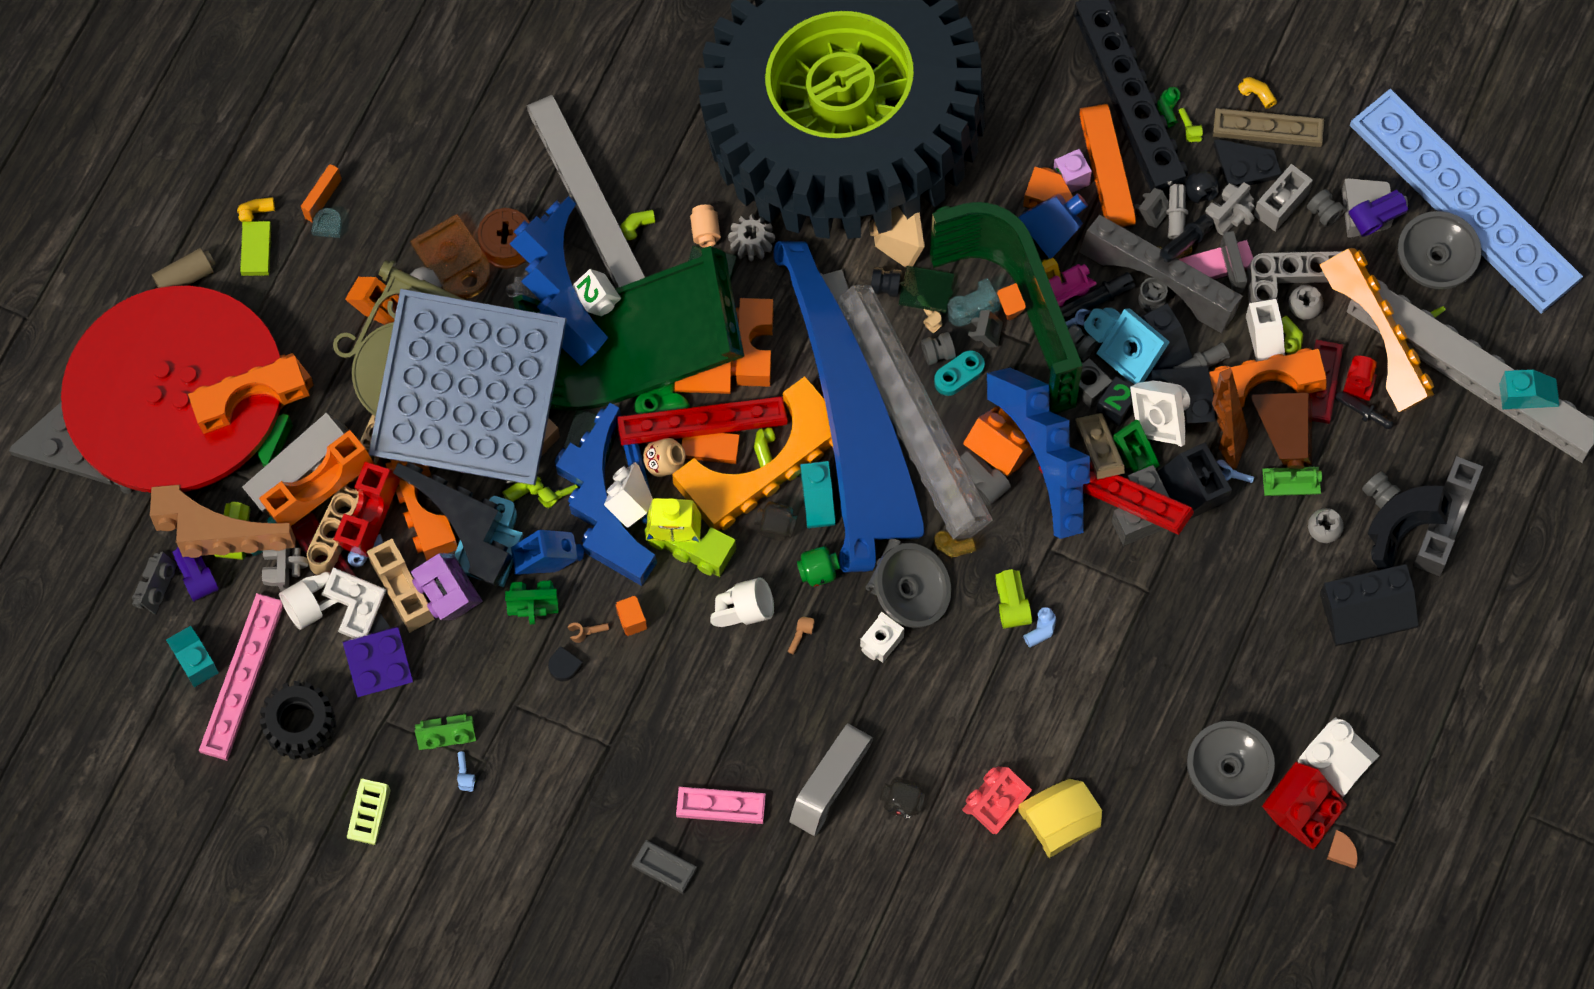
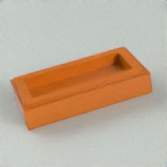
[301,164,342,223]
[682,433,740,464]

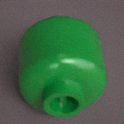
[797,546,841,587]

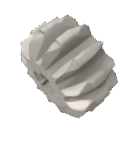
[728,214,775,262]

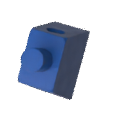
[1018,193,1088,259]
[511,530,584,574]

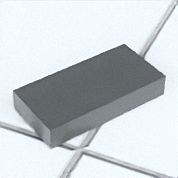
[1220,231,1247,293]
[632,840,697,894]

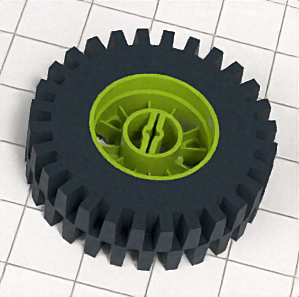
[698,0,986,239]

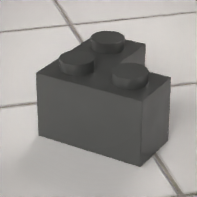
[1112,465,1169,546]

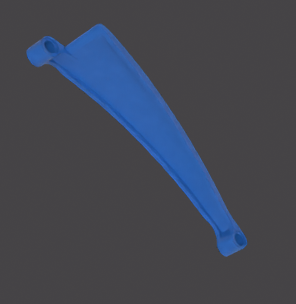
[774,241,924,572]

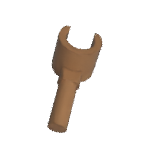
[787,617,815,655]
[568,622,609,643]

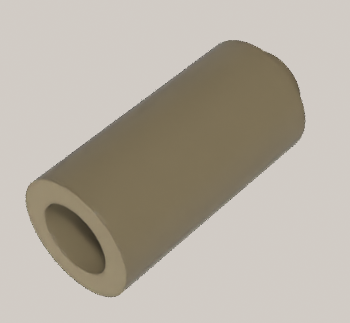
[151,248,216,288]

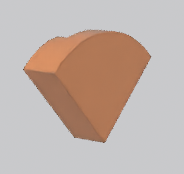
[1327,830,1357,869]

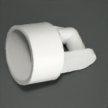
[279,572,337,630]
[710,578,774,627]

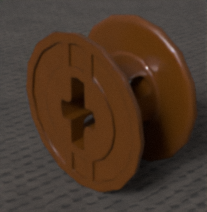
[477,208,529,269]

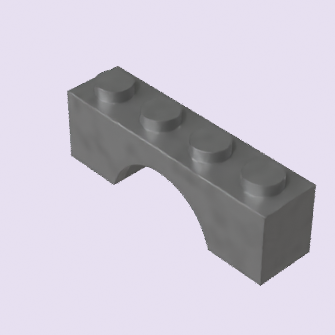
[1413,456,1483,576]

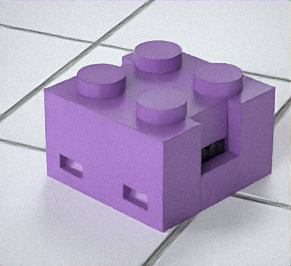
[411,553,483,620]

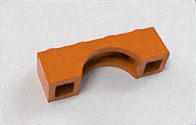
[1209,348,1326,407]
[188,356,310,434]
[259,430,374,526]
[385,459,458,561]

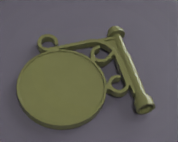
[333,260,467,417]

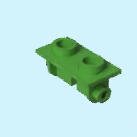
[1262,467,1322,496]
[415,714,476,750]

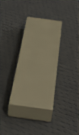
[1213,108,1324,147]

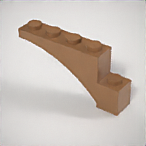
[150,485,295,558]

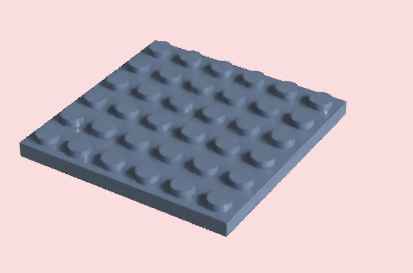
[369,289,567,486]

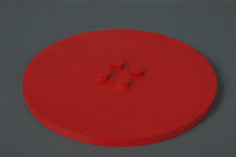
[61,286,282,493]

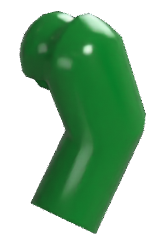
[1156,87,1181,128]

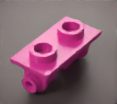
[1049,264,1097,307]

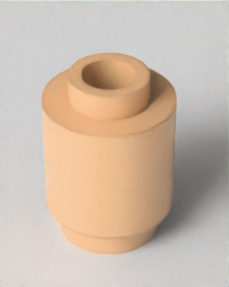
[690,204,721,248]

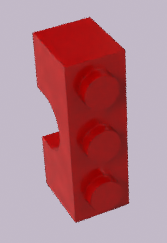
[333,462,400,557]

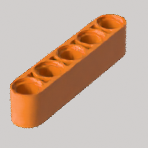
[1080,104,1135,227]

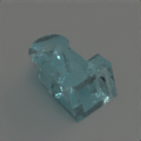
[948,278,1000,327]

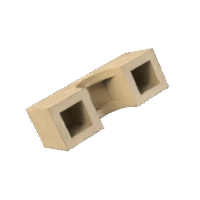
[367,539,435,633]

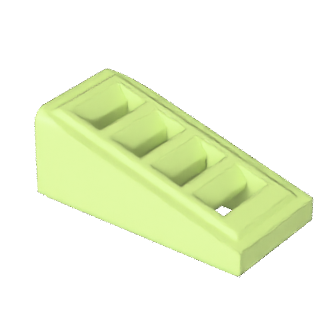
[347,779,391,845]

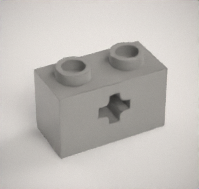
[1254,164,1313,232]

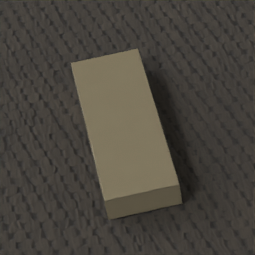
[1075,413,1125,479]

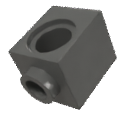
[1078,358,1112,409]

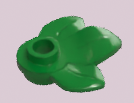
[634,383,690,414]

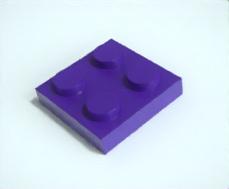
[342,626,413,697]

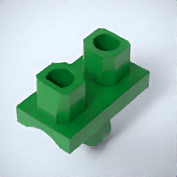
[505,580,559,625]

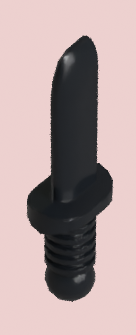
[1335,392,1394,429]

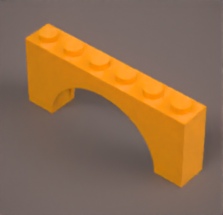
[672,376,833,531]

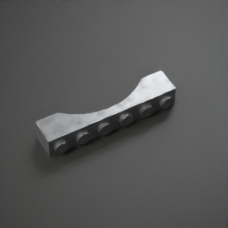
[1079,215,1243,333]

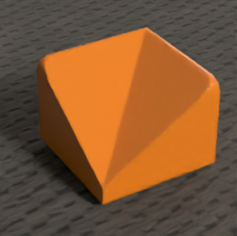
[997,283,1026,321]
[616,596,647,636]

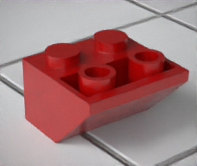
[1262,762,1347,849]

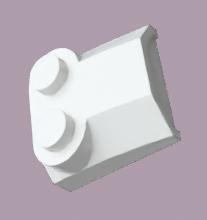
[1130,380,1190,447]
[1298,717,1379,799]

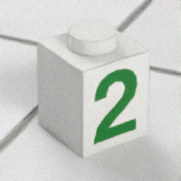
[572,269,621,316]

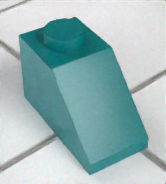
[1499,370,1559,410]
[800,461,835,528]
[166,626,219,687]

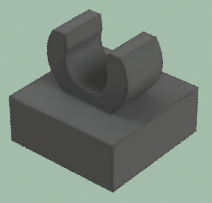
[1134,188,1169,228]
[968,310,1003,347]

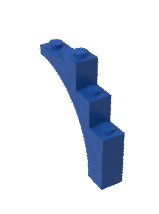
[510,196,608,366]
[987,368,1090,539]
[555,403,657,586]

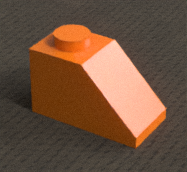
[1023,167,1073,209]
[345,277,399,325]

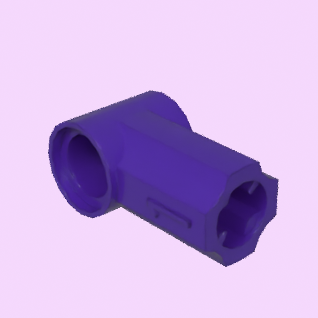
[1348,190,1408,237]
[173,547,219,602]

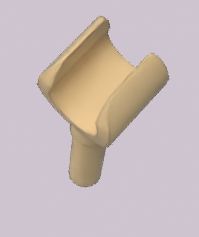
[917,296,943,333]

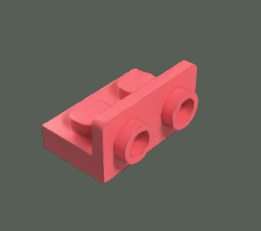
[962,767,1032,834]

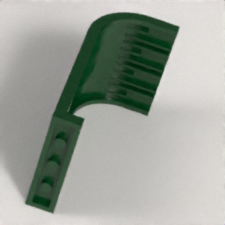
[930,202,1083,414]
[513,246,744,410]

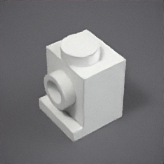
[860,612,904,663]

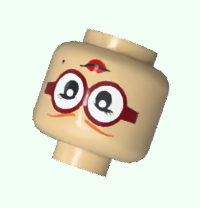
[643,438,685,477]

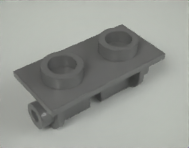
[132,552,177,615]

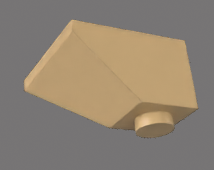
[869,206,924,268]

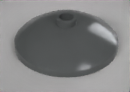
[1397,211,1481,289]
[874,543,951,628]
[1187,721,1275,806]

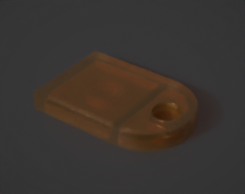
[410,214,490,299]

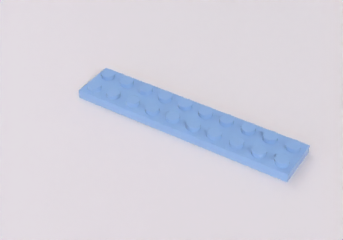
[1350,89,1583,314]

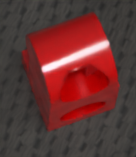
[1343,356,1377,401]

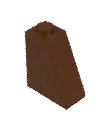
[1252,393,1312,469]

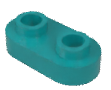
[934,351,985,396]

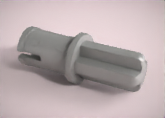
[1166,184,1188,240]

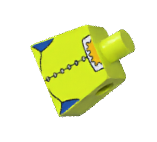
[646,498,702,542]

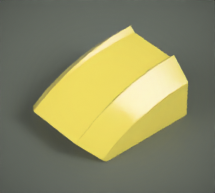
[1018,779,1102,858]

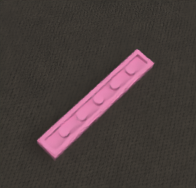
[199,593,283,761]

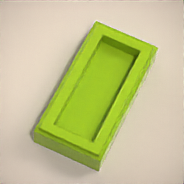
[240,221,271,276]

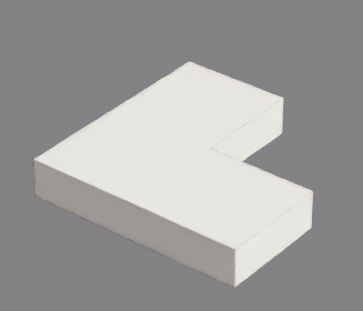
[322,567,386,638]

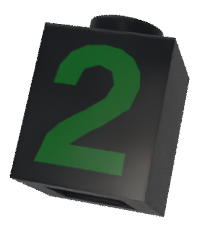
[1096,377,1134,427]

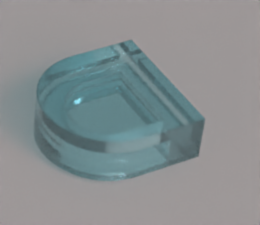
[311,208,342,238]

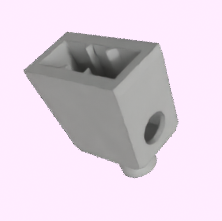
[1341,179,1408,238]

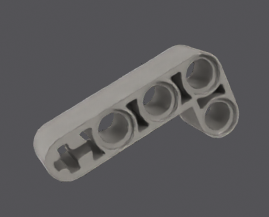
[1247,252,1341,303]
[789,723,873,836]

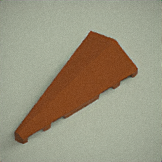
[1212,368,1249,470]

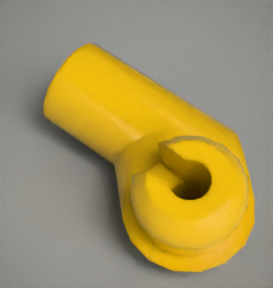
[1238,77,1277,109]
[237,197,275,222]

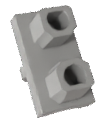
[1205,182,1255,235]
[262,548,309,592]

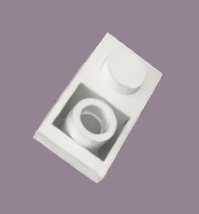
[1246,299,1285,362]
[604,462,653,528]

